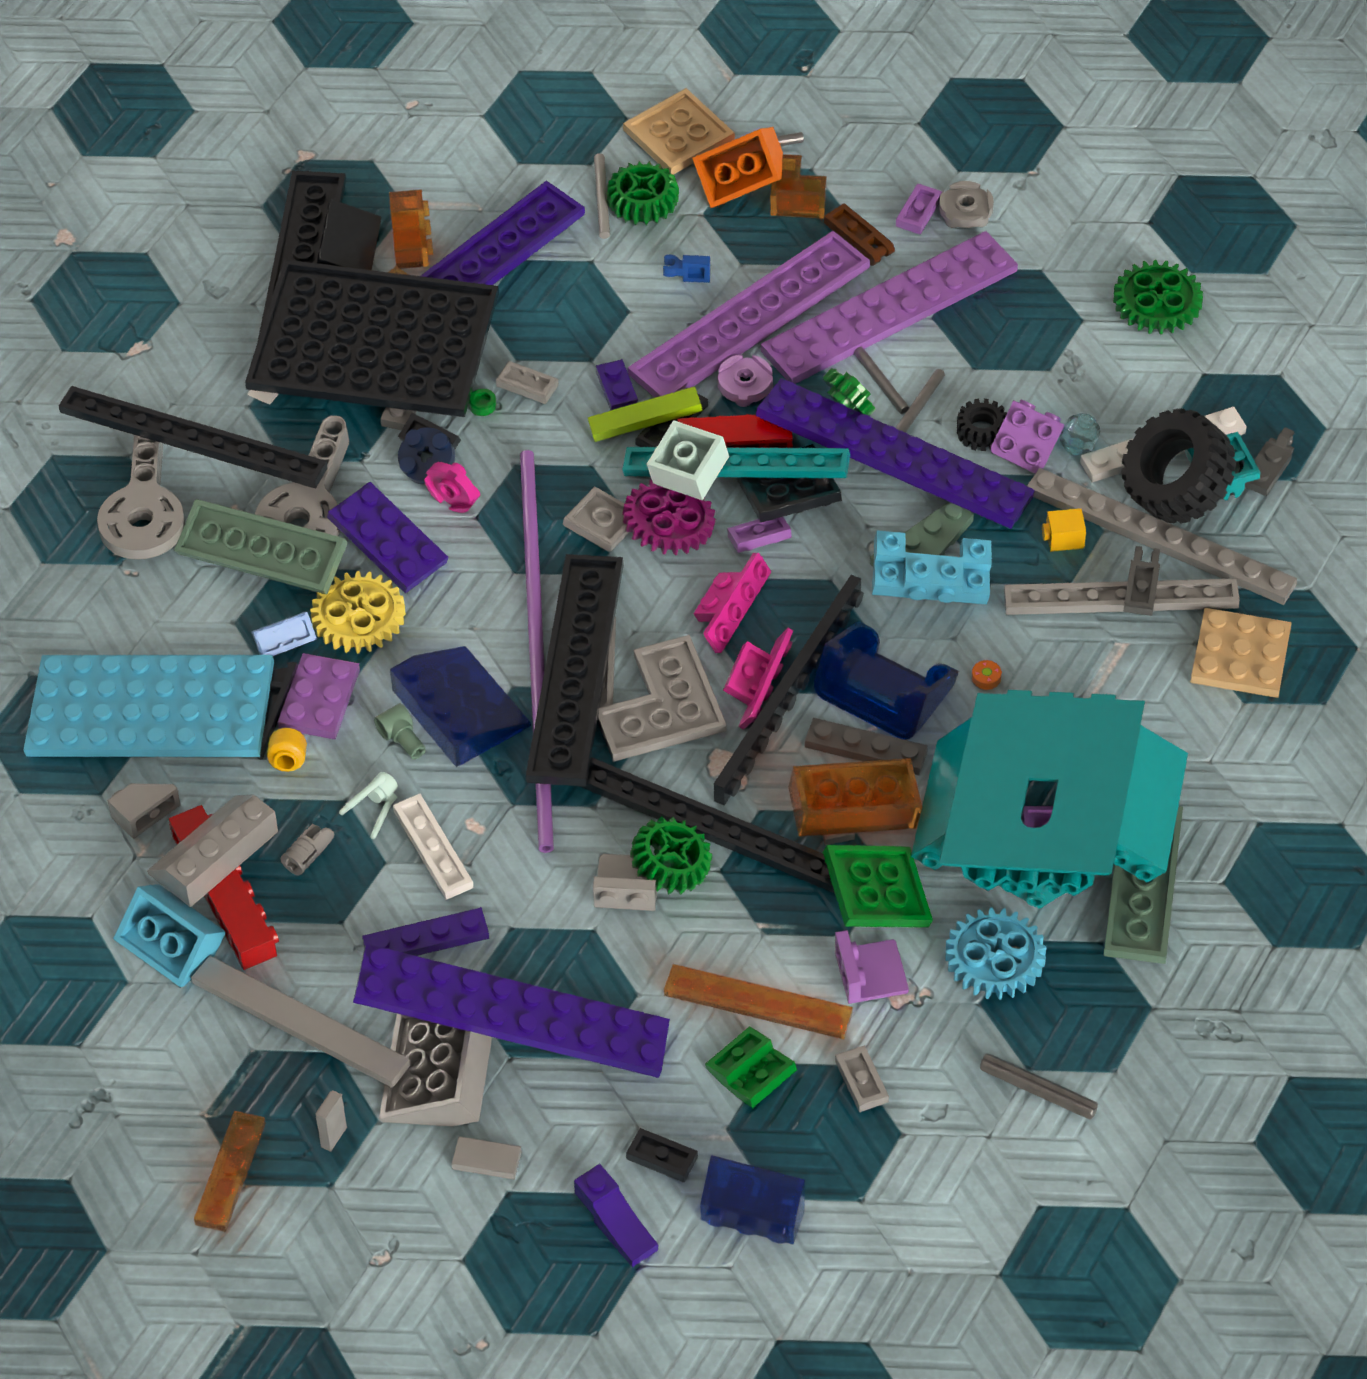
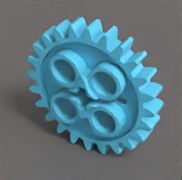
[945,907,1046,1000]

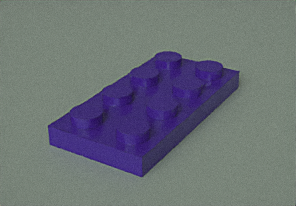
[327,482,448,594]

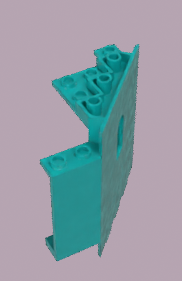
[911,690,1188,909]

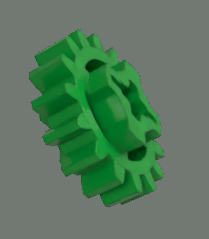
[823,368,876,416]

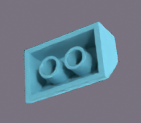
[113,884,226,987]

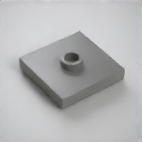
[563,486,629,552]

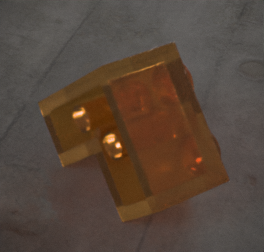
[771,154,827,219]
[389,189,433,269]

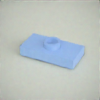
[252,611,317,656]

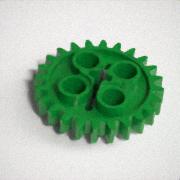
[1113,260,1203,335]

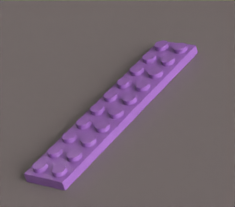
[628,231,870,398]
[761,231,1018,384]

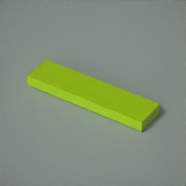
[587,386,703,442]

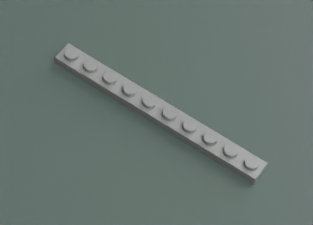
[1027,468,1297,605]

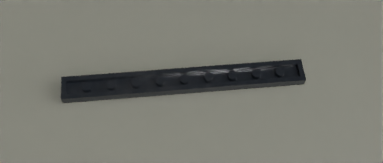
[59,386,328,489]
[713,575,864,806]
[579,757,835,893]

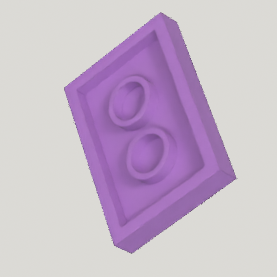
[278,653,360,740]

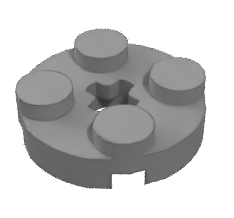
[939,181,994,228]

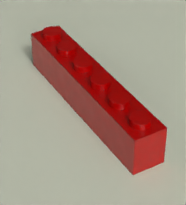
[168,805,279,970]

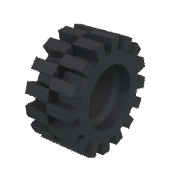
[957,398,1007,451]

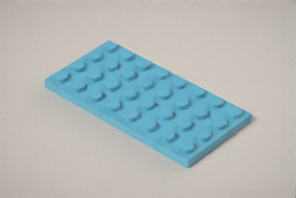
[23,655,274,757]

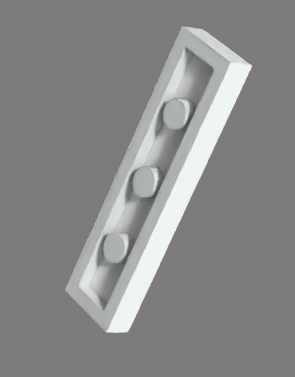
[393,794,473,900]

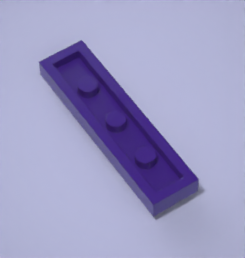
[362,907,489,956]

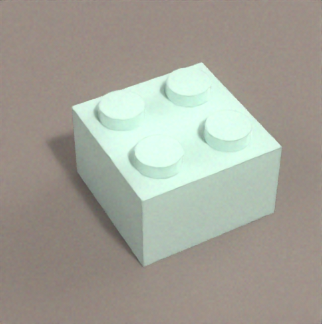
[647,420,729,500]

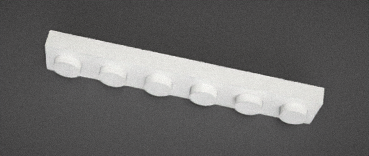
[1080,407,1246,483]

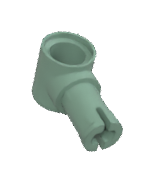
[374,703,426,760]

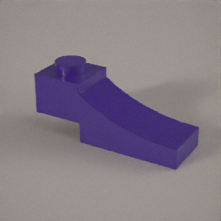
[574,1163,658,1268]

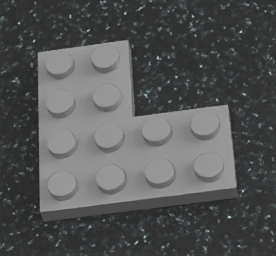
[597,635,726,762]

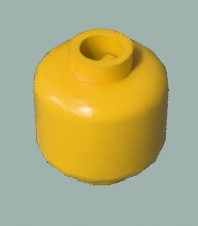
[267,728,307,772]

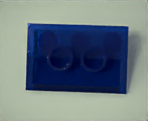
[700,1155,805,1245]

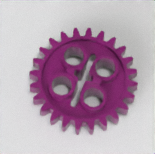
[622,480,716,555]

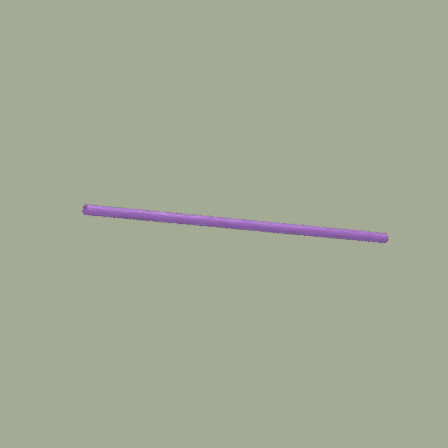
[520,450,554,853]

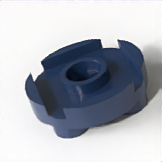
[398,427,455,485]

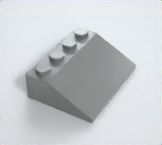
[379,1014,492,1127]

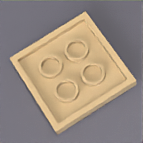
[623,88,735,175]
[1190,608,1292,698]

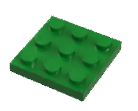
[823,845,933,928]

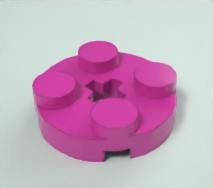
[424,462,480,513]

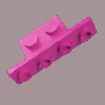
[693,553,771,653]
[723,627,793,730]

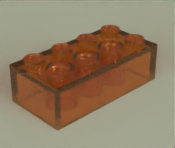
[788,758,923,837]

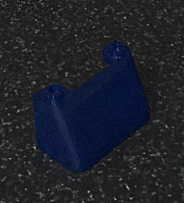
[814,621,959,740]

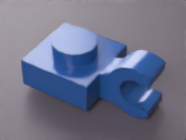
[663,254,711,283]

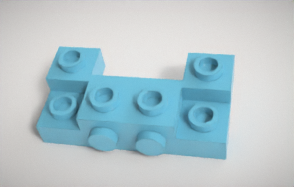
[872,530,992,605]

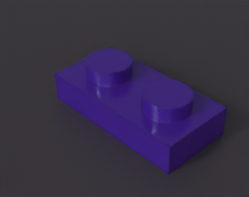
[596,359,638,411]

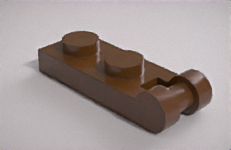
[824,203,895,266]

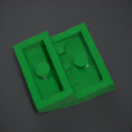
[705,1026,797,1108]

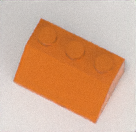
[692,127,783,208]

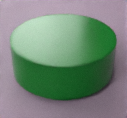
[469,389,497,416]

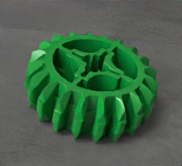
[607,161,679,226]
[630,816,712,895]

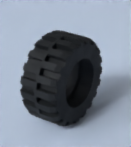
[1121,408,1236,523]

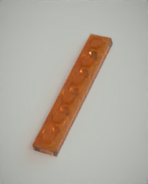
[664,964,853,1039]

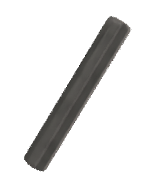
[980,1053,1098,1119]

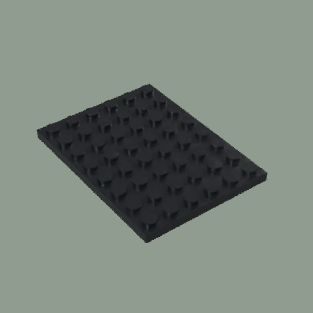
[245,260,499,417]

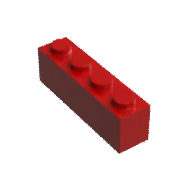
[677,414,792,448]

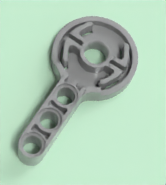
[255,416,349,536]
[97,435,185,559]

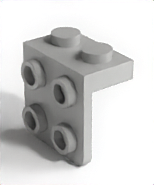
[593,854,657,911]

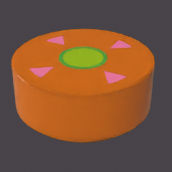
[972,660,1002,690]

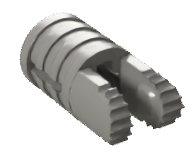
[280,824,335,876]

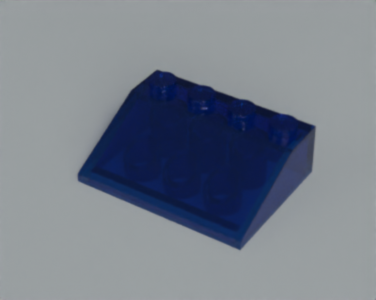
[390,646,531,768]

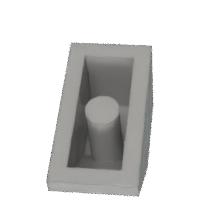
[107,783,180,839]

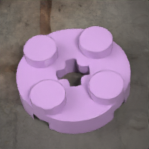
[717,355,773,407]

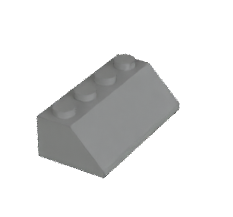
[147,794,278,907]

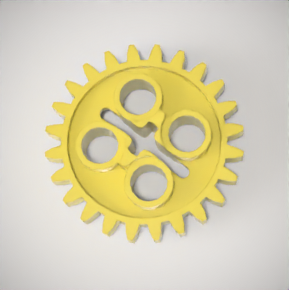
[310,571,406,654]

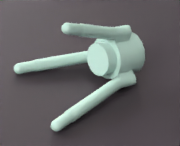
[339,772,398,839]

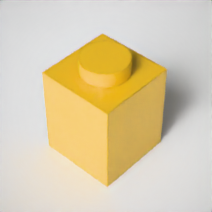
[1042,508,1086,552]

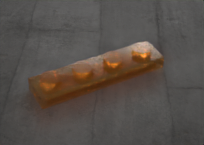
[194,1111,266,1232]

